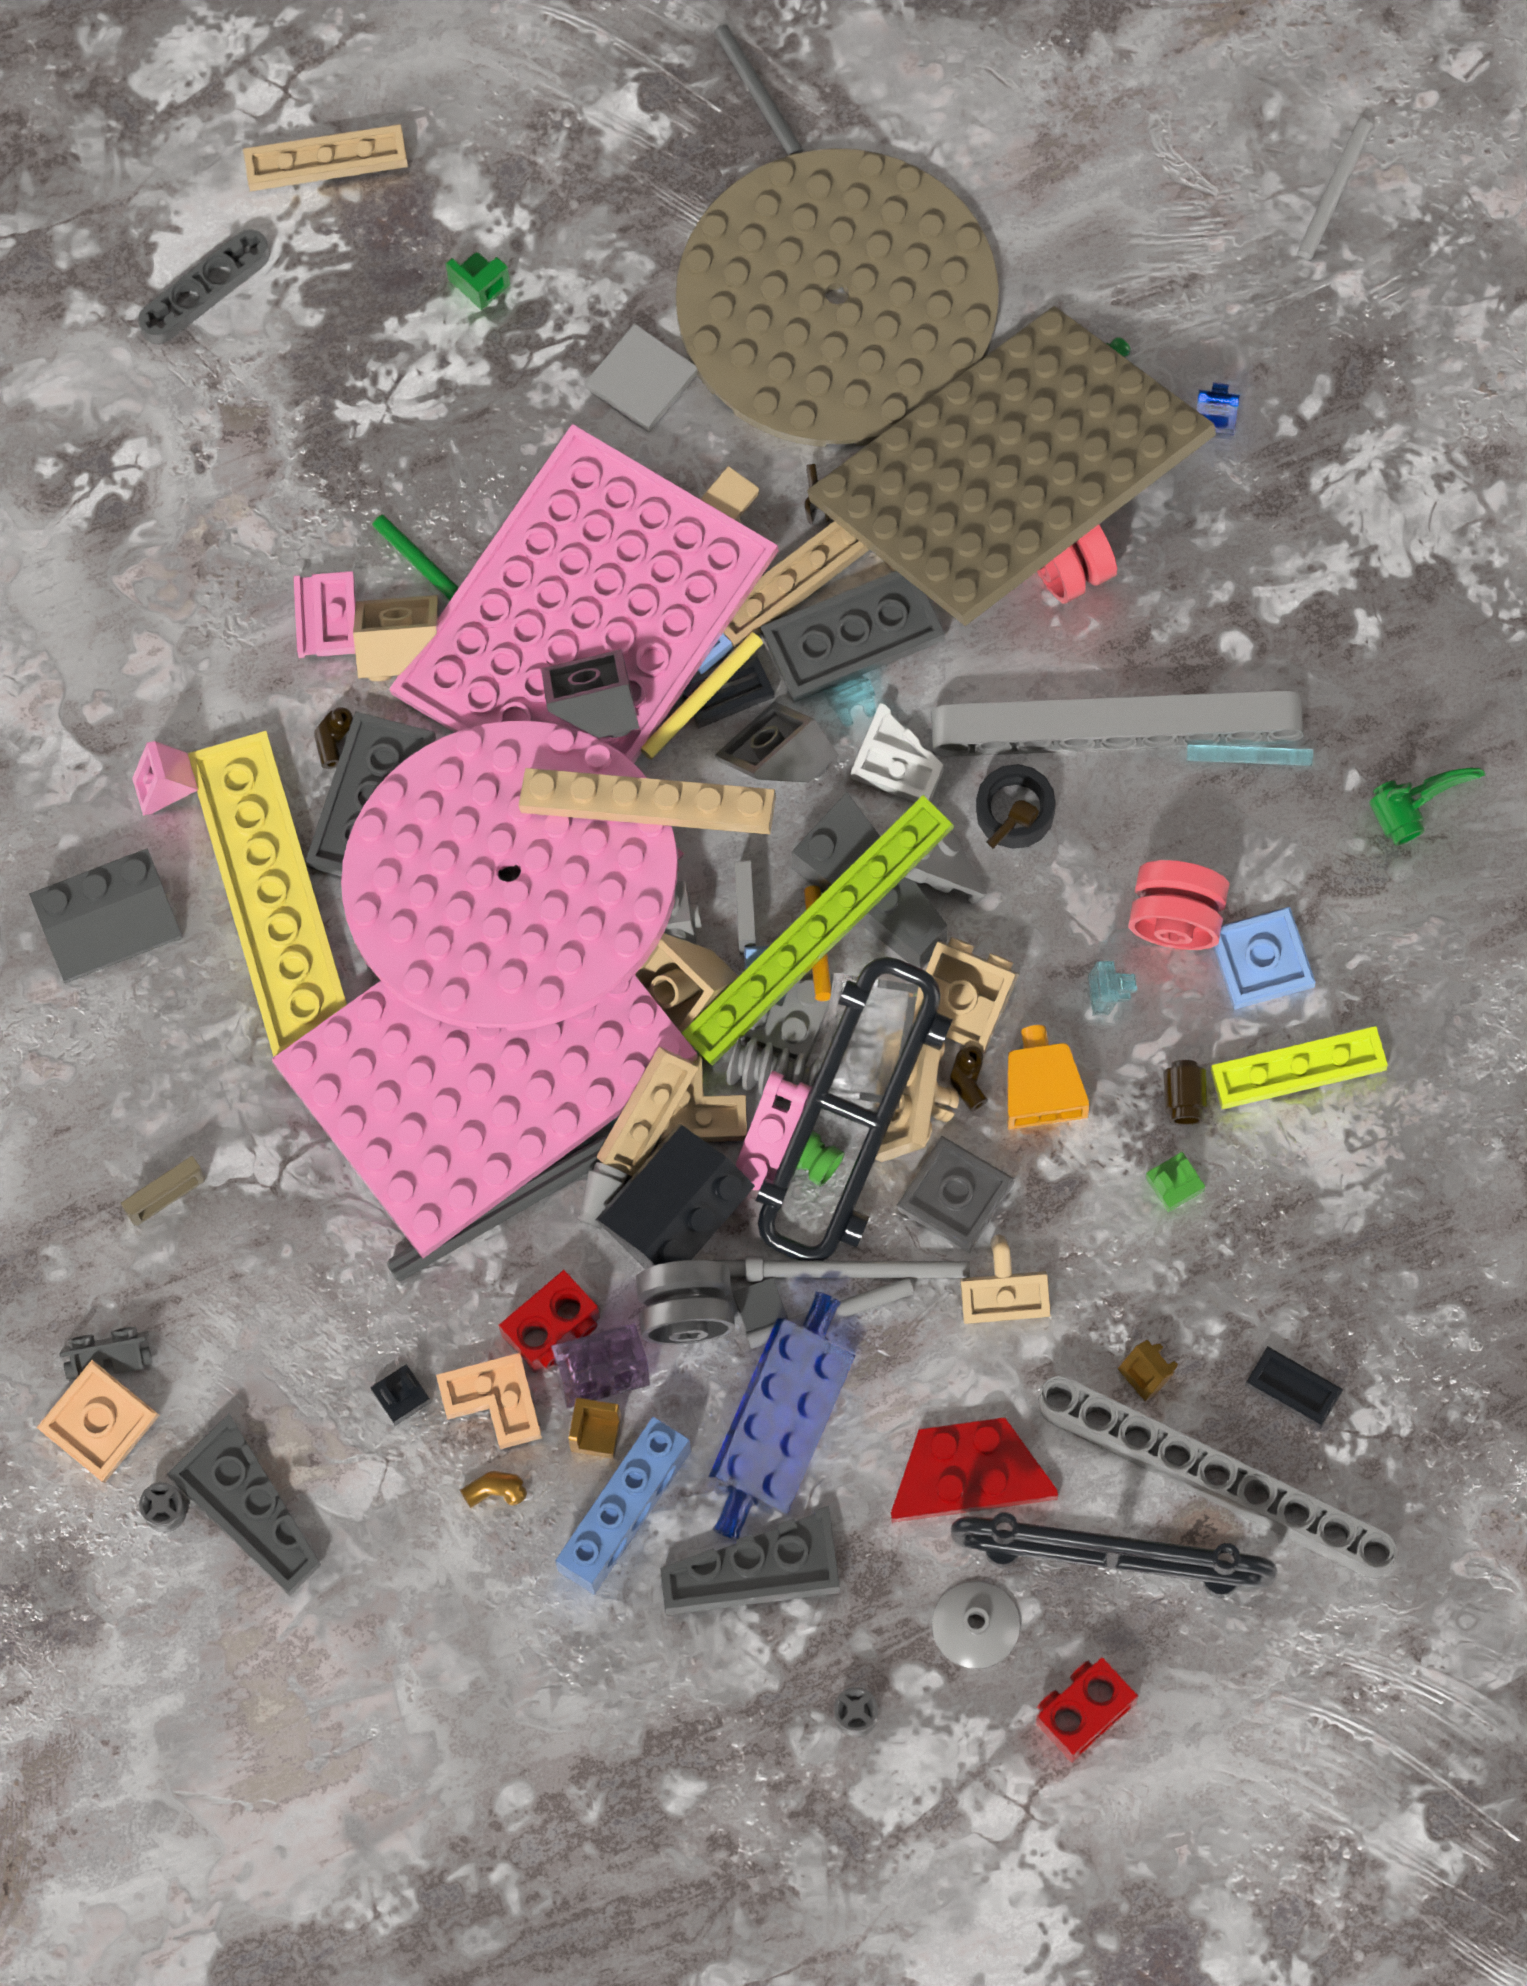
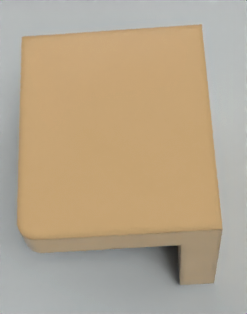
[700,466,759,523]

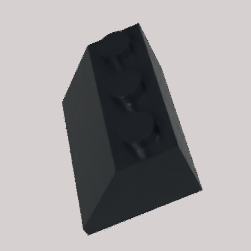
[595,1124,755,1269]

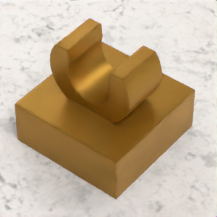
[1118,1339,1178,1401]

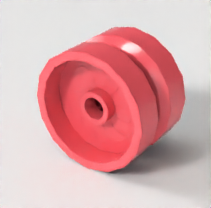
[1037,525,1117,604]
[1128,860,1230,950]

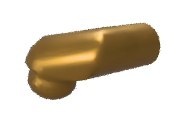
[460,1471,527,1508]

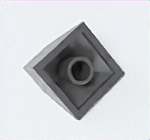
[715,701,839,783]

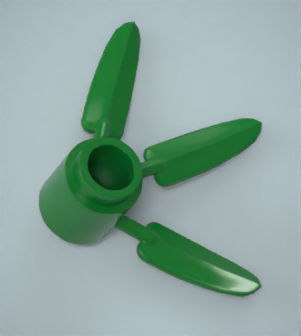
[1369,768,1486,846]

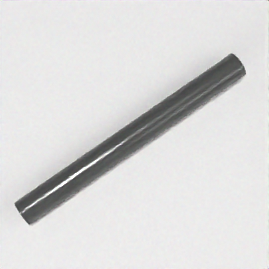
[714,24,803,156]

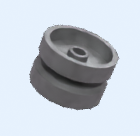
[636,1260,735,1345]

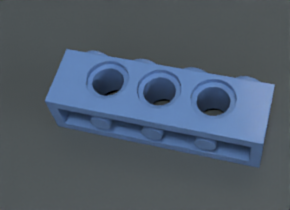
[555,1417,691,1595]

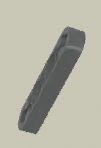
[138,230,270,344]

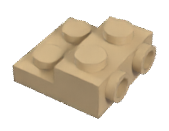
[906,937,1020,1053]

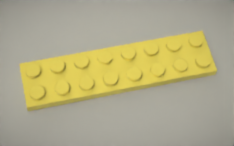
[188,731,347,1057]

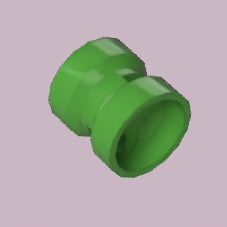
[796,1130,845,1187]

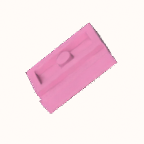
[293,571,356,658]

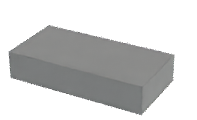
[734,861,756,955]

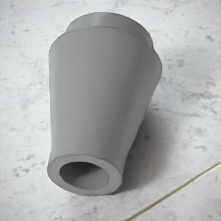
[578,1162,628,1229]

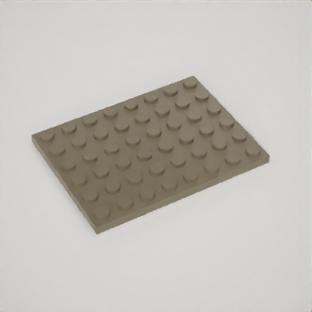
[807,306,1216,626]

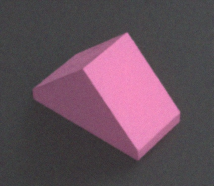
[132,741,198,816]

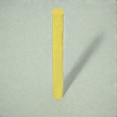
[641,632,763,760]

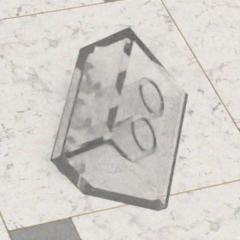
[818,973,919,1112]

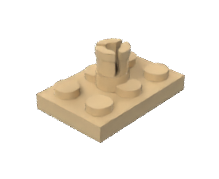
[875,1028,959,1162]

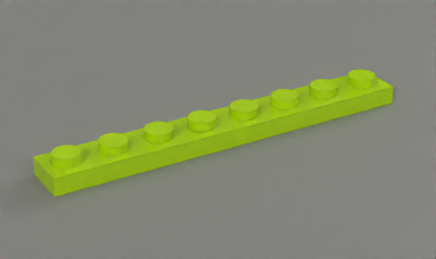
[681,795,954,1066]

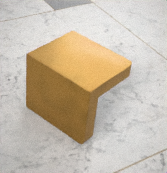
[568,1397,622,1459]

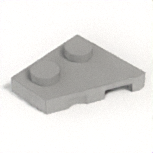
[905,830,987,904]

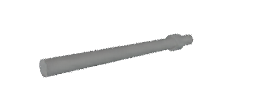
[711,1256,970,1282]

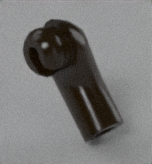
[314,707,353,769]
[950,1045,988,1112]

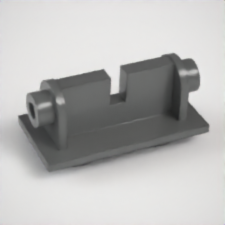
[59,1326,152,1380]

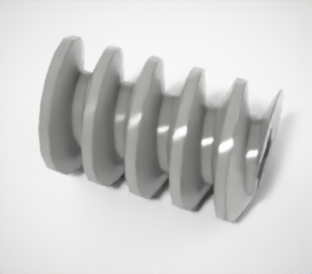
[726,1036,821,1102]

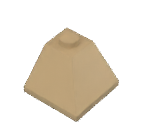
[353,595,439,681]
[635,933,739,1033]

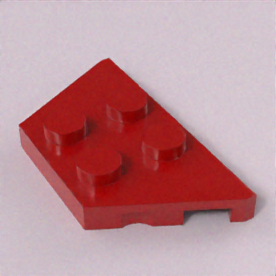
[891,1417,1058,1523]

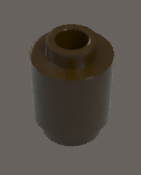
[1163,1060,1208,1125]

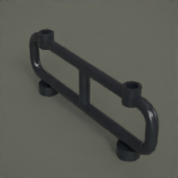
[755,957,953,1261]
[951,1512,1278,1598]

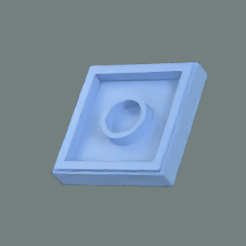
[1213,906,1316,1010]

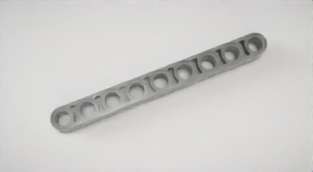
[931,691,1304,757]
[1039,1376,1397,1579]

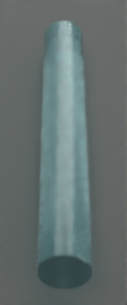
[1186,744,1313,766]

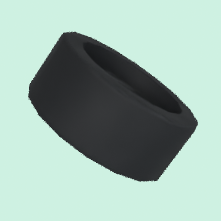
[976,764,1056,849]

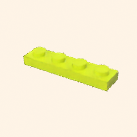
[1211,1026,1388,1109]

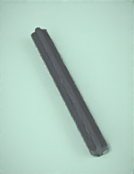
[387,1136,607,1281]

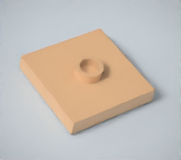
[37,1360,160,1483]

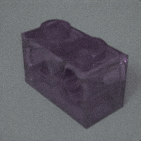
[551,1323,650,1408]

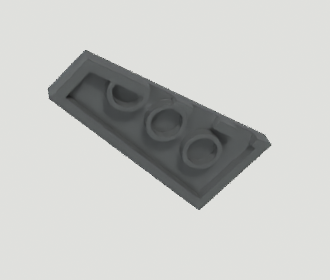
[660,1506,840,1615]

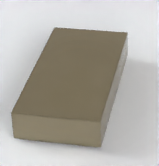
[121,1156,205,1226]

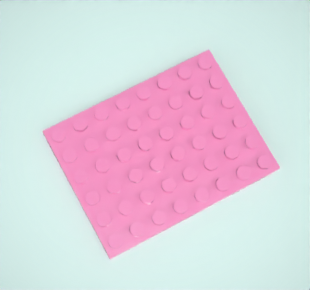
[389,424,779,763]
[272,975,698,1259]

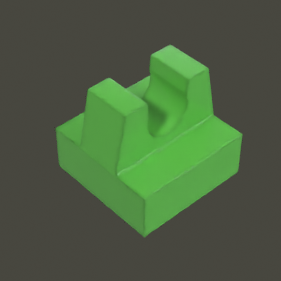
[1145,1152,1205,1213]

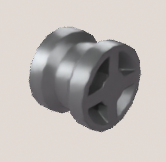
[139,1482,187,1533]
[834,1687,878,1738]

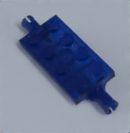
[709,1292,856,1540]

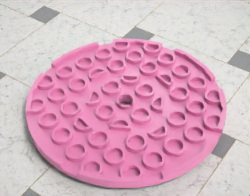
[341,721,679,1031]

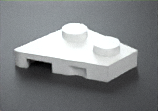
[850,703,943,802]

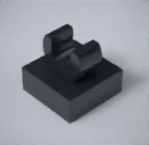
[370,1364,431,1426]

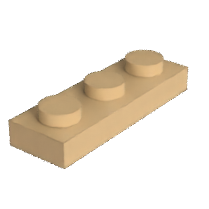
[596,1046,699,1176]

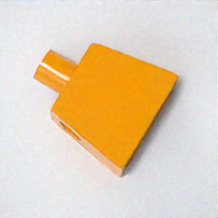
[1007,1025,1089,1130]

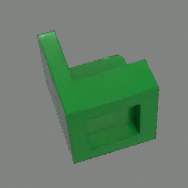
[445,252,511,311]

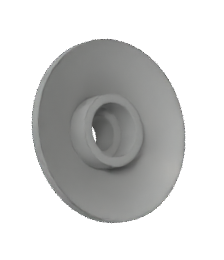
[932,1581,1020,1669]

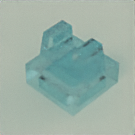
[824,675,876,727]
[1088,961,1137,1016]

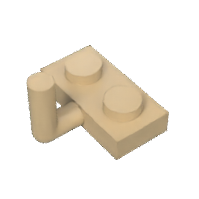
[960,1234,1050,1324]

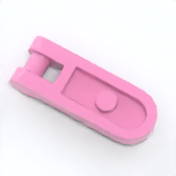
[736,1071,812,1191]

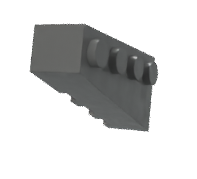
[792,792,947,969]

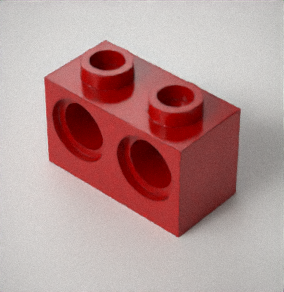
[498,1270,600,1373]
[1036,1657,1138,1763]

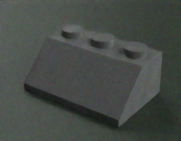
[29,848,183,983]

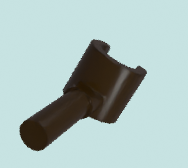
[804,464,830,524]
[986,800,1039,849]

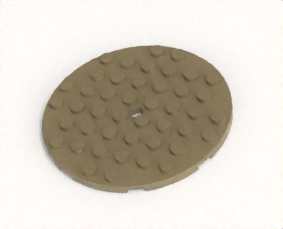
[676,148,999,447]

